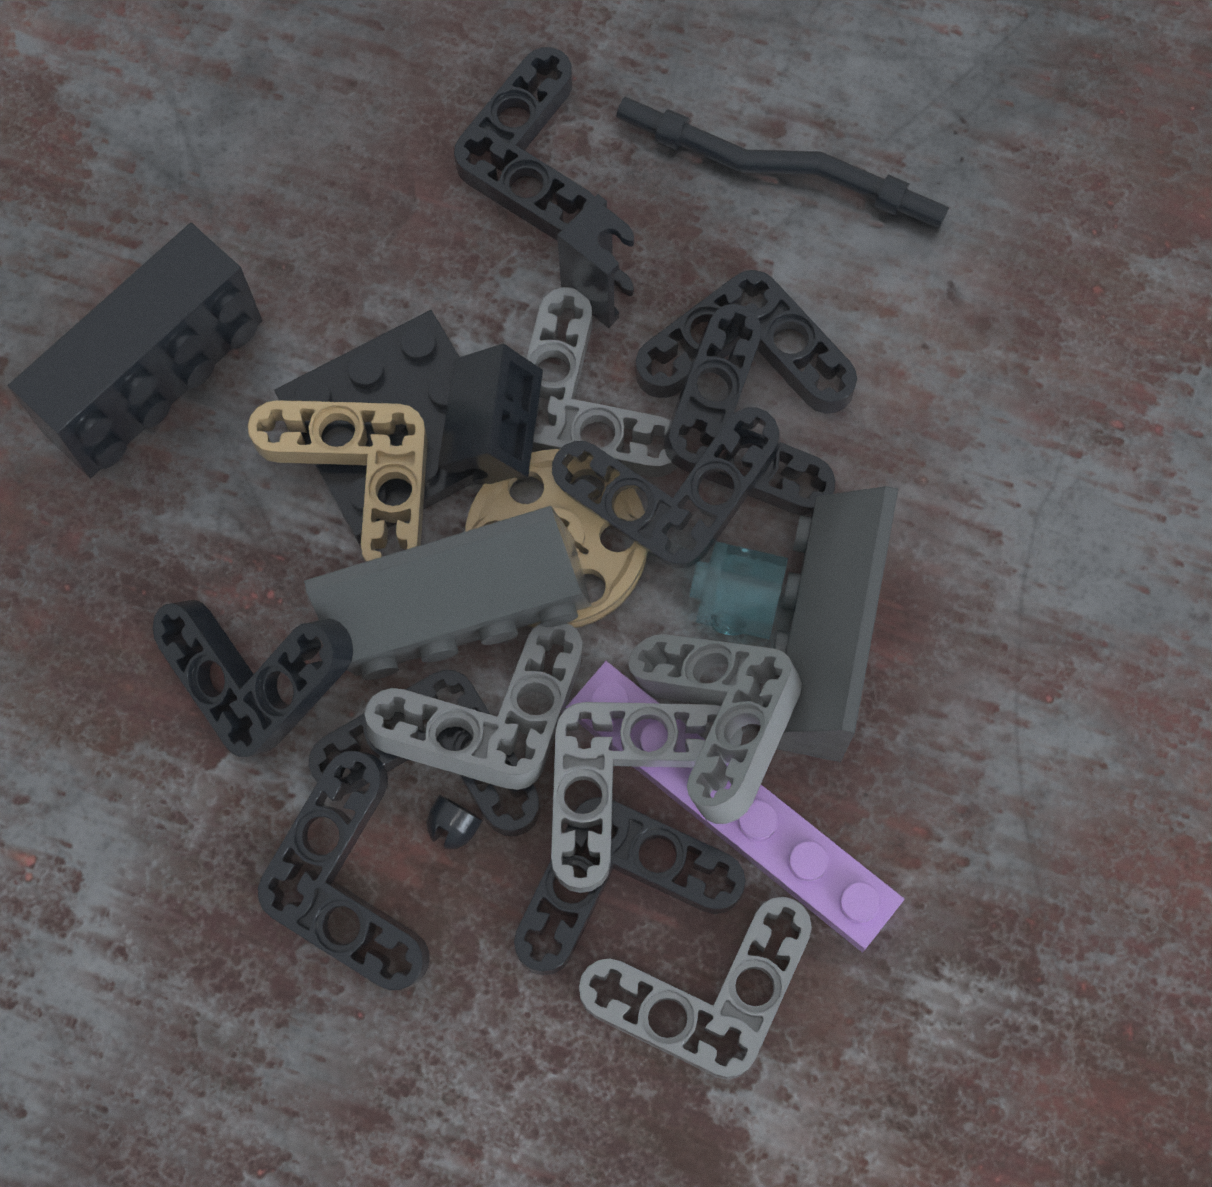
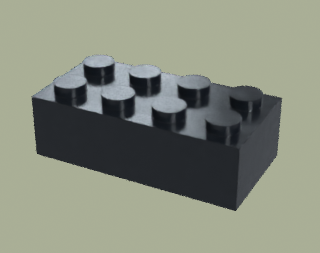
[7,222,263,479]

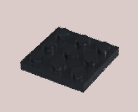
[274,310,476,544]

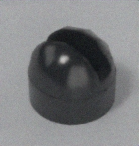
[426,794,483,849]

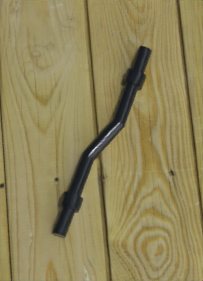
[616,96,950,229]

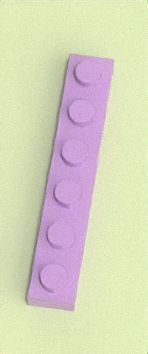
[566,661,905,953]

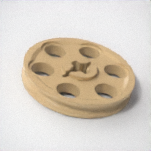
[465,449,648,628]

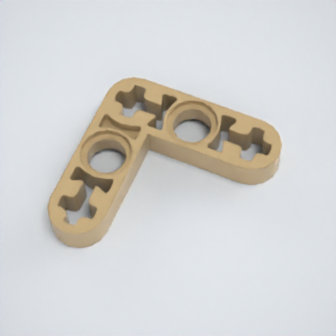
[248,400,428,562]

